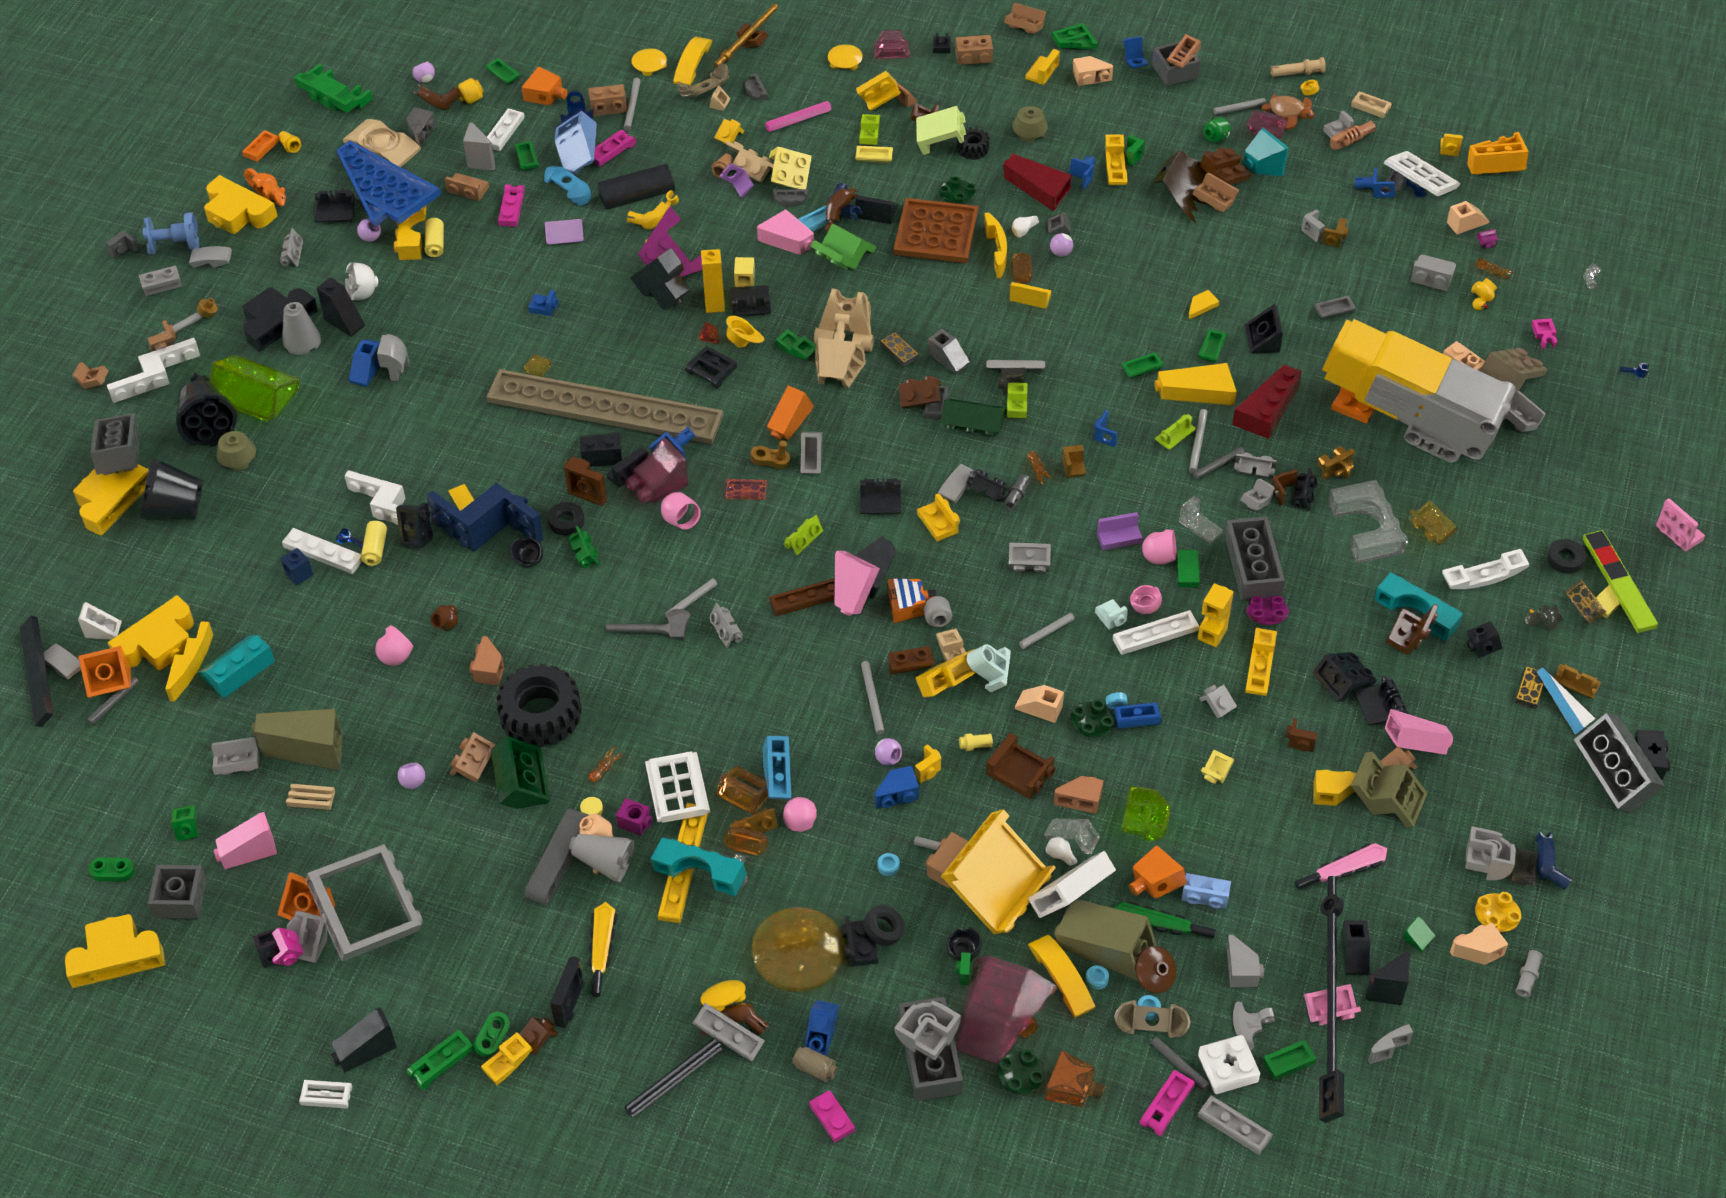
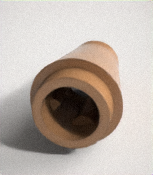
[712,154,733,178]

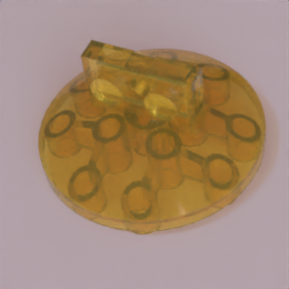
[752,907,844,991]

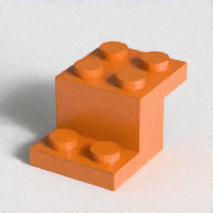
[1331,387,1376,424]

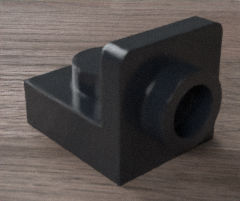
[253,929,280,968]

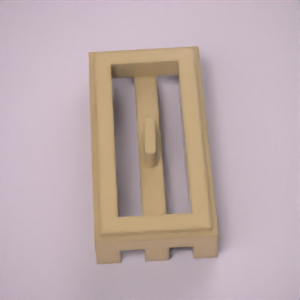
[1351,91,1392,118]
[286,784,335,810]

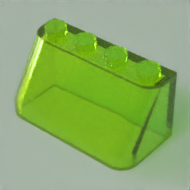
[210,355,300,421]

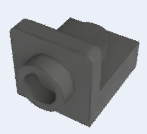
[106,230,139,259]

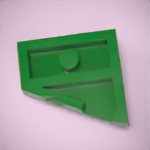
[1052,23,1098,49]

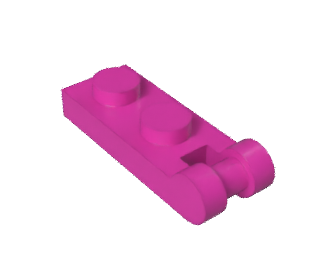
[593,130,636,167]
[498,184,525,227]
[1140,1070,1195,1137]

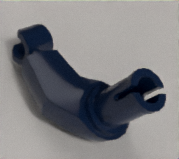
[828,183,863,221]
[1535,830,1573,890]

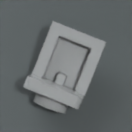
[1240,479,1275,510]
[1200,684,1237,718]

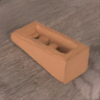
[1167,34,1201,68]

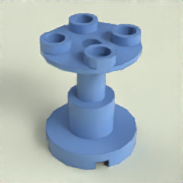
[143,212,199,255]

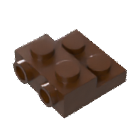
[1200,147,1251,185]
[564,456,607,507]

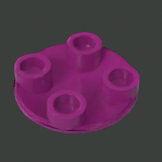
[1247,596,1289,625]

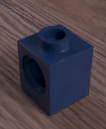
[280,548,313,586]

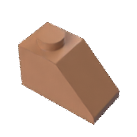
[1053,776,1103,814]

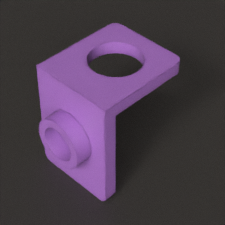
[720,163,753,198]

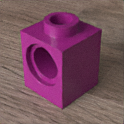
[616,798,652,836]

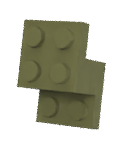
[1351,752,1428,827]

